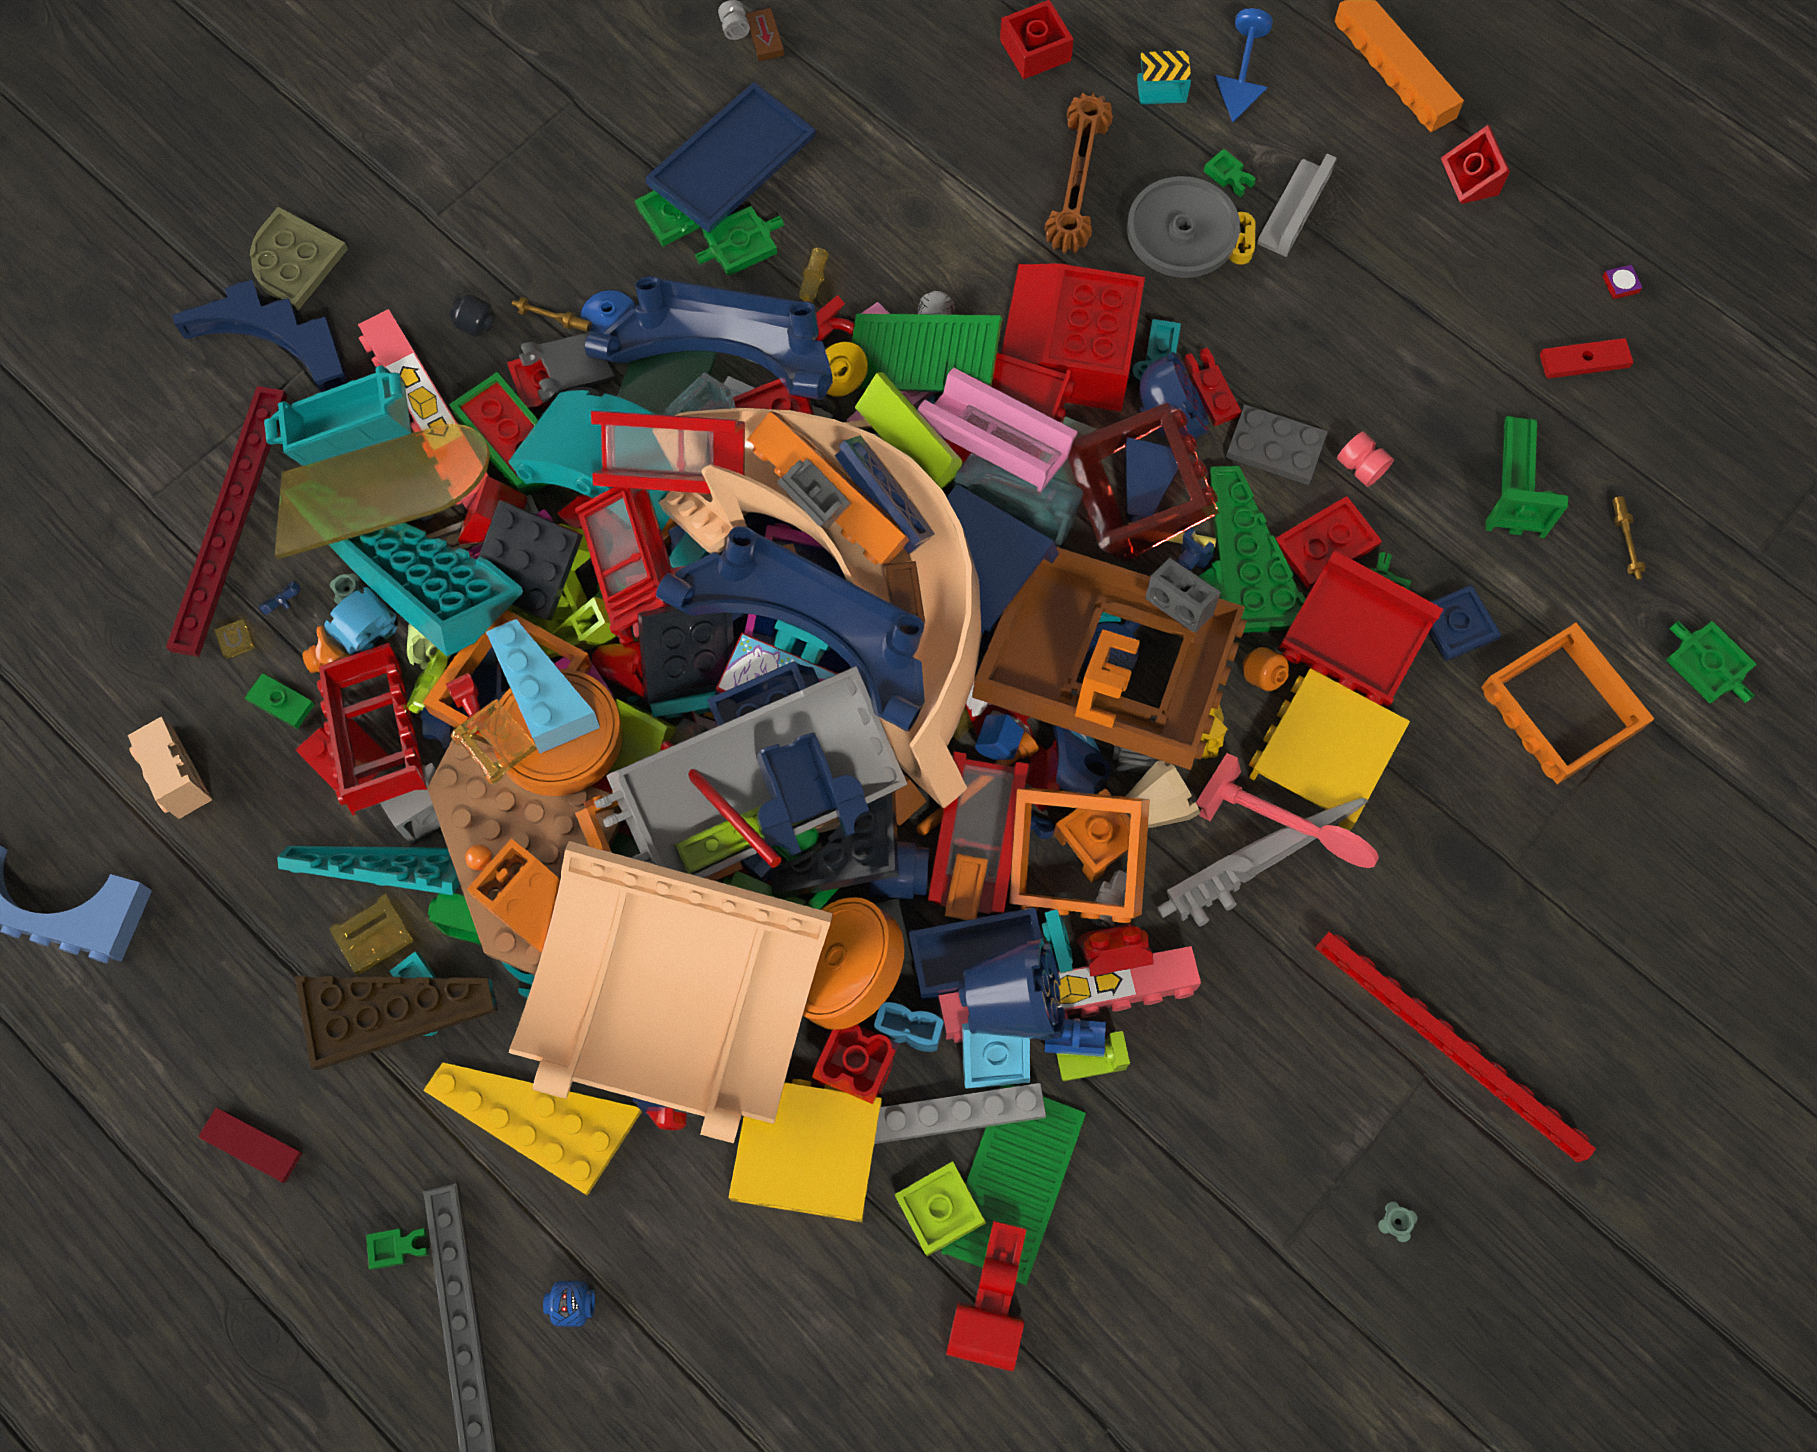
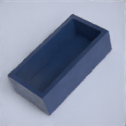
[908,908,1042,1002]

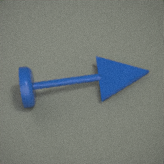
[1215,8,1273,123]

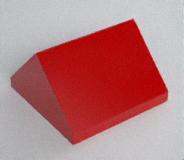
[1441,125,1510,204]
[458,476,527,545]

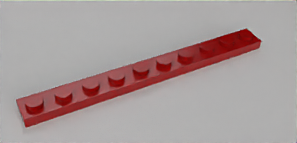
[1315,932,1596,1163]

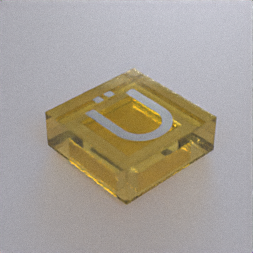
[215,619,255,659]

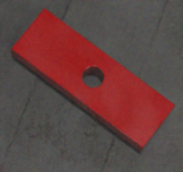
[1540,338,1634,379]

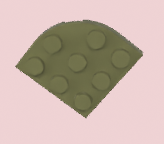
[250,207,348,311]

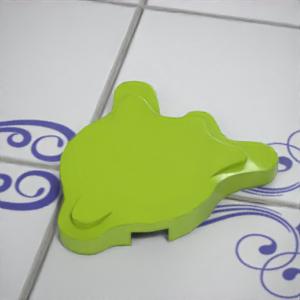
[407,649,451,714]

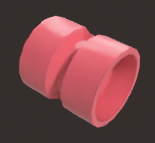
[1337,431,1394,487]

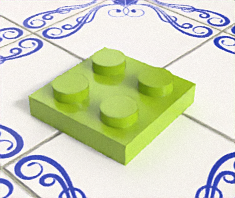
[895,1161,986,1257]

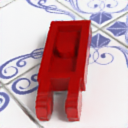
[1184,347,1242,426]

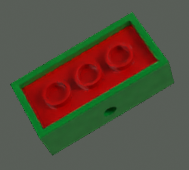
[449,372,549,496]

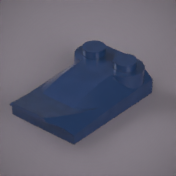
[707,661,819,726]

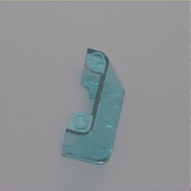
[952,453,1083,548]

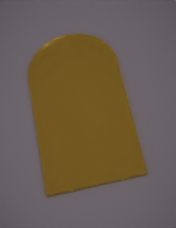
[275,424,490,559]

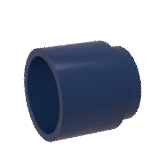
[870,841,929,899]

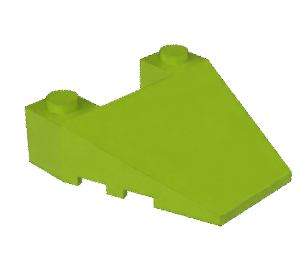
[508,523,618,658]

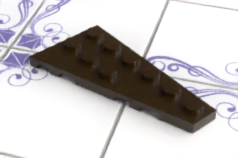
[294,976,498,1070]

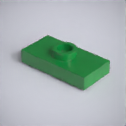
[245,673,315,729]

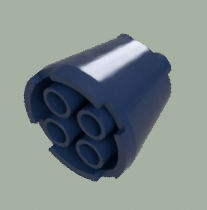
[959,938,1065,1040]

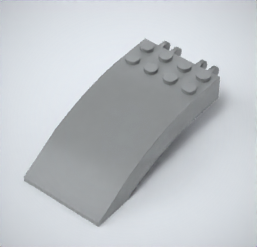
[594,667,907,878]

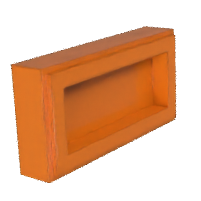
[945,853,988,920]

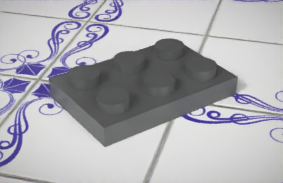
[1226,405,1328,485]

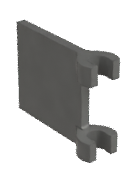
[519,332,615,402]

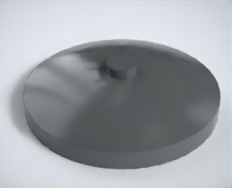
[1127,176,1240,278]

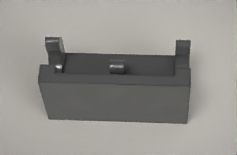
[777,459,852,528]

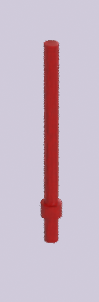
[660,741,781,868]

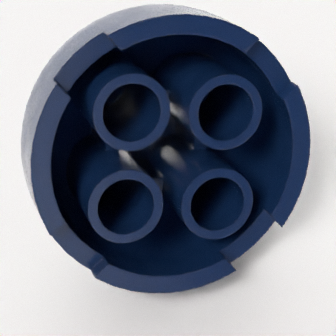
[1140,352,1210,442]

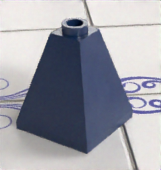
[1124,437,1186,526]

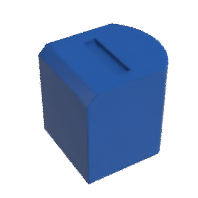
[975,714,1024,760]

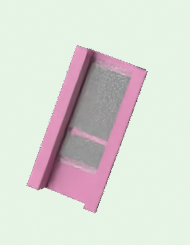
[918,368,1078,492]

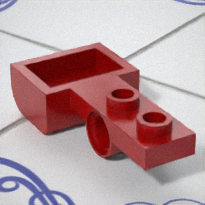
[946,1220,1027,1372]

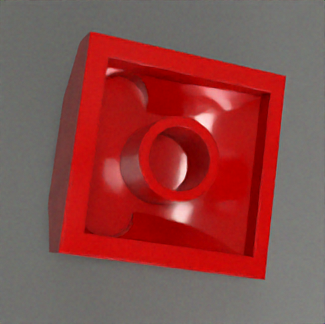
[1076,924,1154,977]

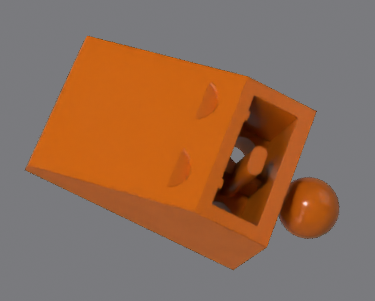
[465,838,561,953]

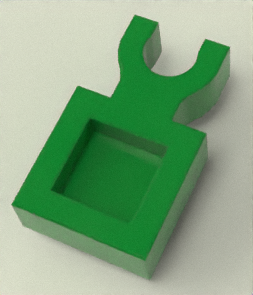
[1204,149,1256,197]
[366,1228,429,1270]

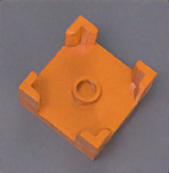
[1075,629,1140,728]
[1053,789,1131,883]

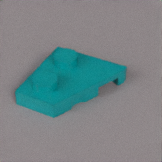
[1042,909,1073,974]

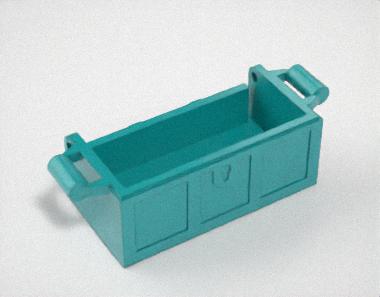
[264,365,411,470]

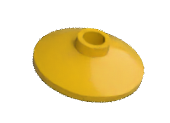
[825,342,868,397]

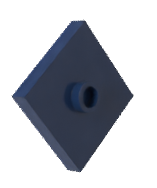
[1429,584,1501,661]

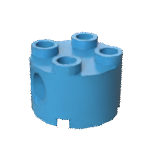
[324,587,398,655]

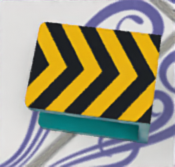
[1137,51,1191,104]

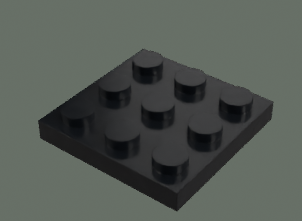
[478,500,583,620]
[638,606,734,704]

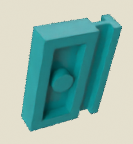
[651,690,719,719]

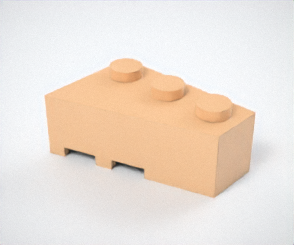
[128,716,212,819]

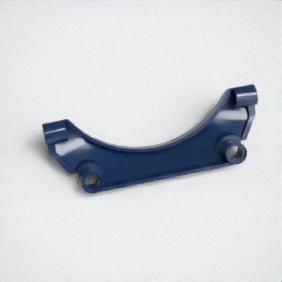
[585,276,833,400]
[656,526,925,732]

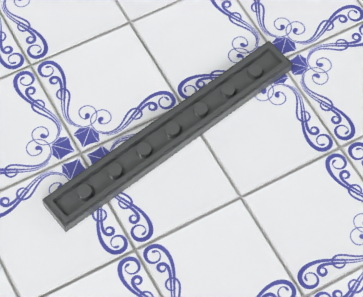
[423,1183,498,1452]

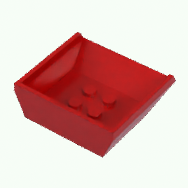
[1001,264,1145,412]

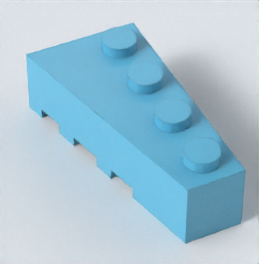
[486,619,600,753]

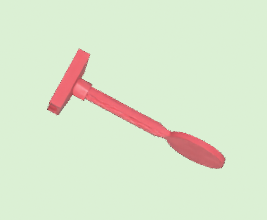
[1196,753,1379,868]

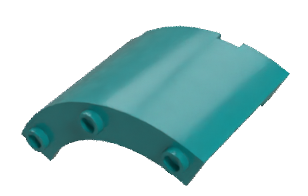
[508,390,674,531]

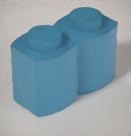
[874,1002,944,1052]

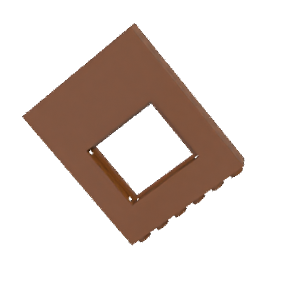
[972,547,1247,770]

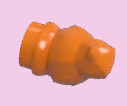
[303,626,352,673]

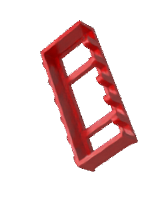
[317,643,427,816]

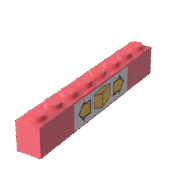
[358,309,488,511]
[938,946,1201,1043]

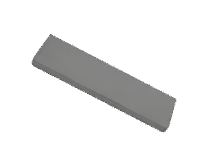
[1257,154,1337,257]

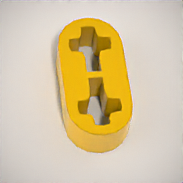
[1229,212,1255,265]

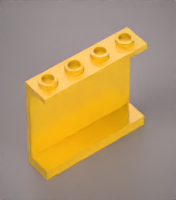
[1249,668,1410,831]
[729,1079,882,1222]

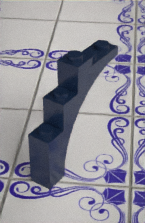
[172,279,349,392]

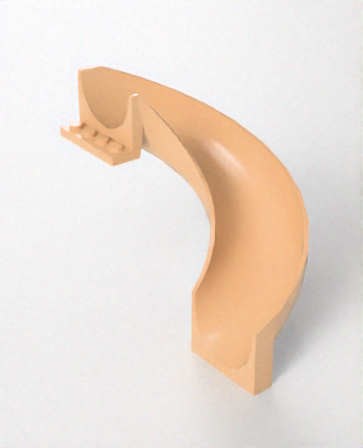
[653,408,981,808]

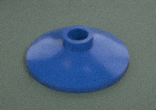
[581,290,636,334]

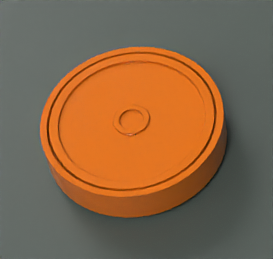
[490,669,623,796]
[802,897,904,1029]

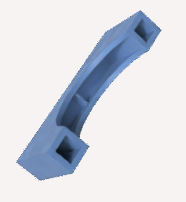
[0,846,152,963]

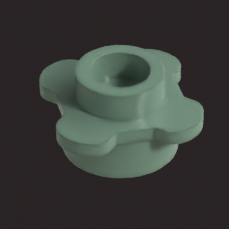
[330,573,364,605]
[1378,1202,1418,1242]

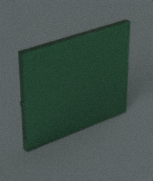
[617,351,717,416]

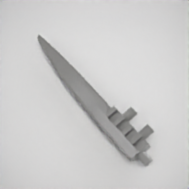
[1157,798,1368,926]

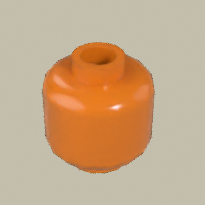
[1243,647,1289,691]

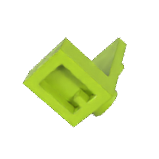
[1056,1031,1130,1081]

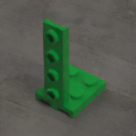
[1485,416,1568,538]

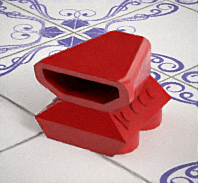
[812,1024,899,1105]

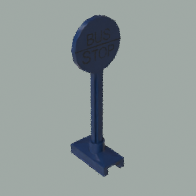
[1082,527,1214,672]

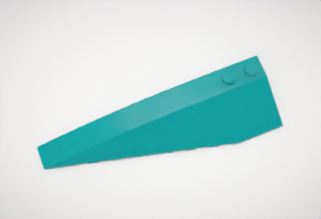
[286,482,523,656]

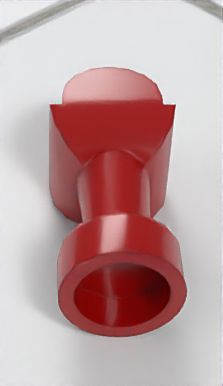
[446,672,492,734]

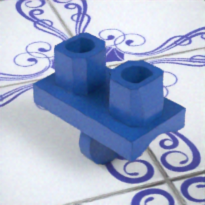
[1044,1019,1106,1057]

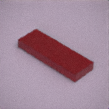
[198,1108,303,1183]

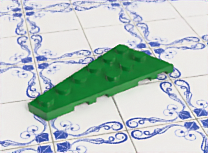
[1208,466,1305,633]

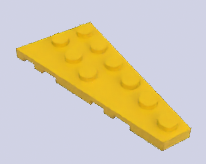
[423,1062,642,1196]

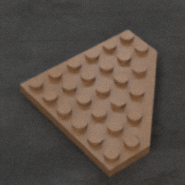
[427,732,623,975]

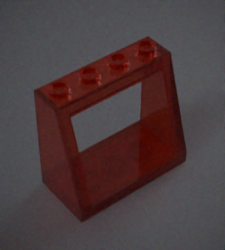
[1068,402,1219,562]

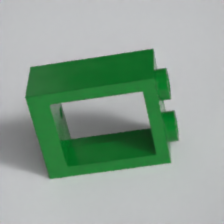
[428,893,481,945]

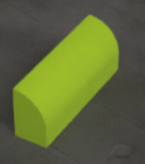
[855,372,962,488]

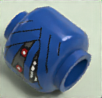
[543,1280,595,1327]

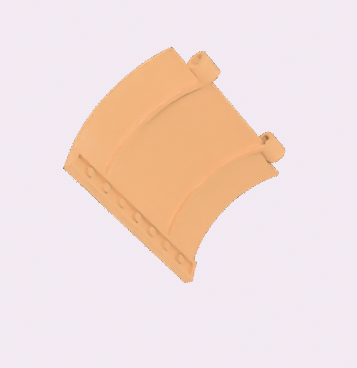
[509,841,833,1143]

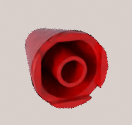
[592,640,644,699]

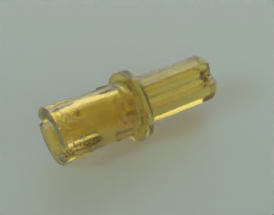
[799,248,829,302]

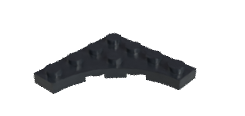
[772,791,899,899]

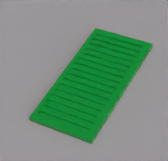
[852,314,1003,392]
[941,1084,1086,1286]

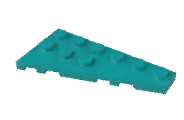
[277,846,460,895]

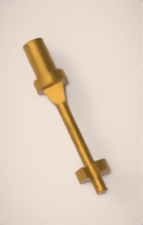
[512,297,592,332]
[1612,496,1646,580]

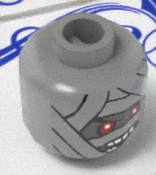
[917,291,955,315]

